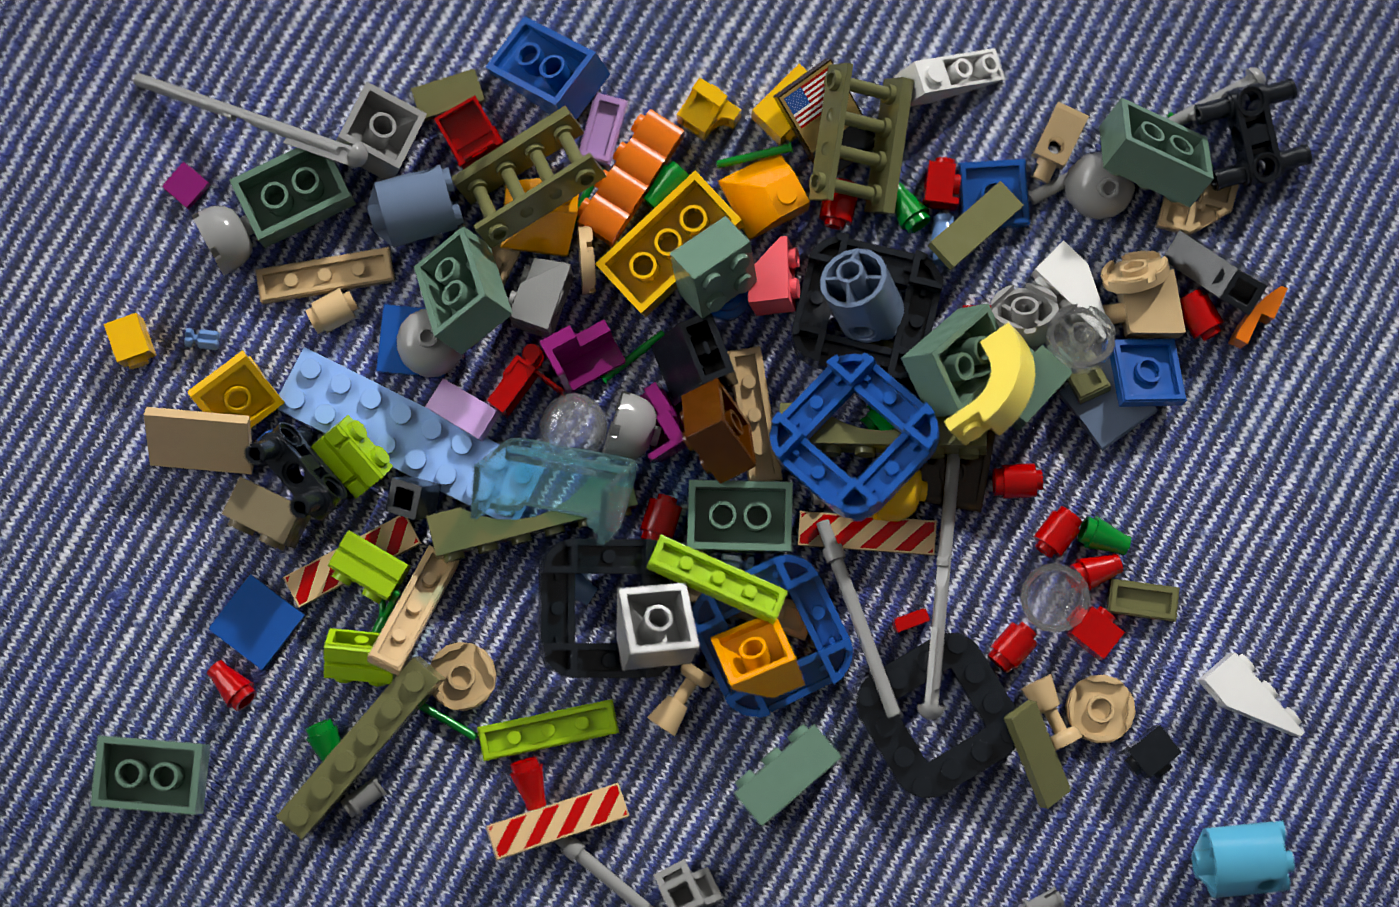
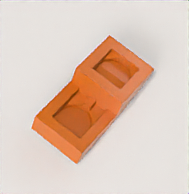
[1228,286,1288,349]

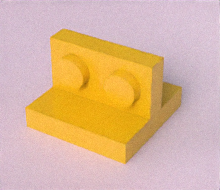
[187,350,285,428]

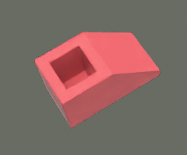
[748,236,801,316]

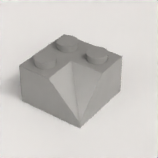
[336,82,427,180]
[508,258,574,338]
[617,583,699,670]

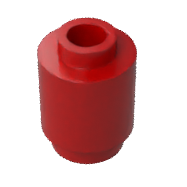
[819,178,857,230]
[1180,289,1224,341]
[992,463,1043,499]
[640,494,682,541]
[1033,506,1083,558]
[987,621,1038,674]

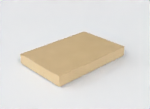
[144,407,254,474]

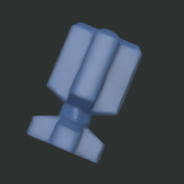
[184,328,220,350]
[721,553,754,570]

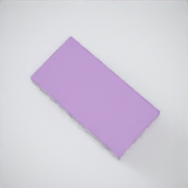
[579,93,628,167]
[425,378,501,442]

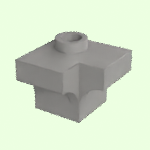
[654,859,724,907]

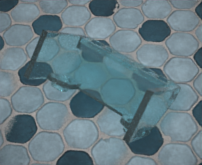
[470,438,637,545]

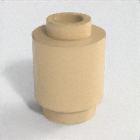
[305,288,359,334]

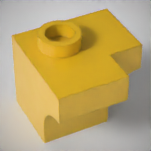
[677,77,741,141]

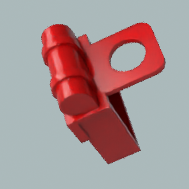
[434,95,504,169]
[487,344,566,419]

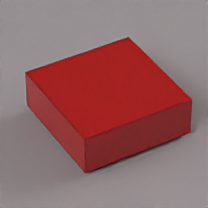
[891,608,930,634]

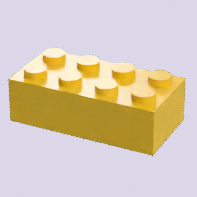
[595,170,744,318]

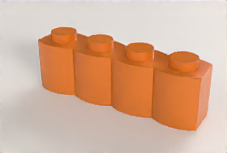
[577,109,685,247]

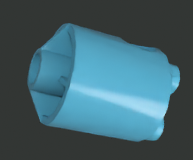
[1192,821,1294,898]

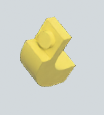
[944,322,1035,445]

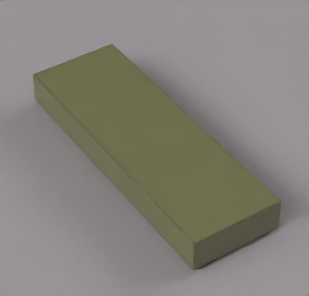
[928,181,1024,270]
[1004,700,1071,809]

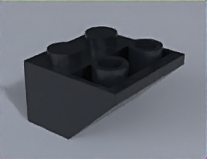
[651,313,738,408]

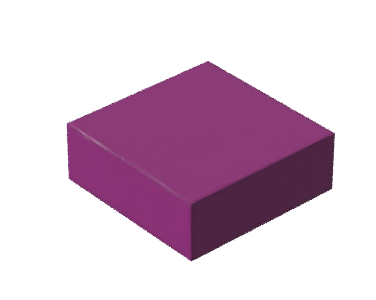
[161,161,211,210]

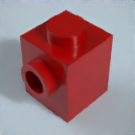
[1066,606,1125,660]

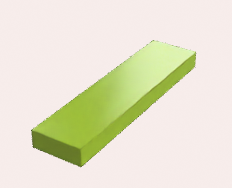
[646,535,788,625]
[477,699,619,761]

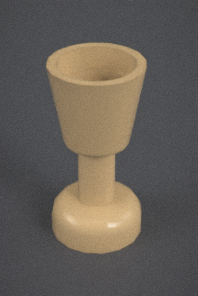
[647,663,713,736]
[1020,674,1082,750]

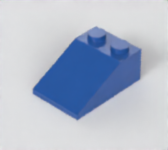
[485,16,611,120]

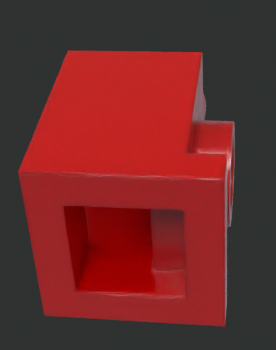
[922,157,961,211]

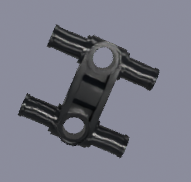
[1194,78,1312,191]
[244,422,353,520]

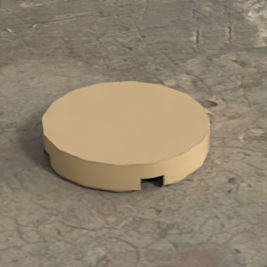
[578,226,596,295]
[1101,251,1170,294]
[430,642,497,711]
[1065,675,1135,743]

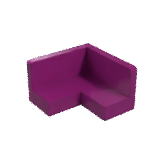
[539,320,626,396]
[640,382,687,463]

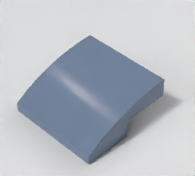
[1059,356,1157,451]

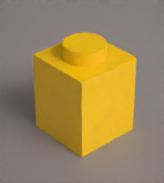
[104,313,157,369]

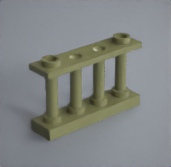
[809,63,914,214]
[451,105,607,249]

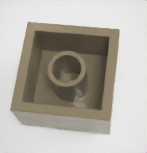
[221,477,311,551]

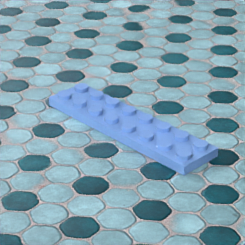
[276,347,547,520]

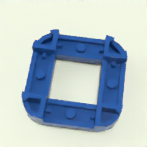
[770,353,940,521]
[692,554,853,718]

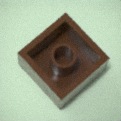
[680,378,756,484]

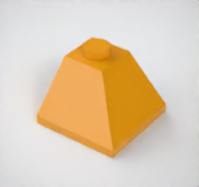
[718,154,810,241]
[500,178,579,257]
[710,618,805,698]

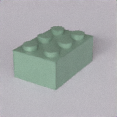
[1099,98,1214,207]
[229,148,356,248]
[414,226,513,354]
[901,303,999,417]
[687,480,793,554]
[733,724,842,826]
[90,736,211,815]

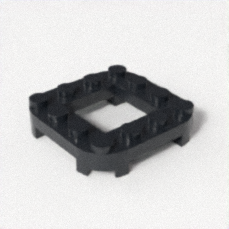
[791,233,943,384]
[538,538,677,678]
[856,633,1016,798]

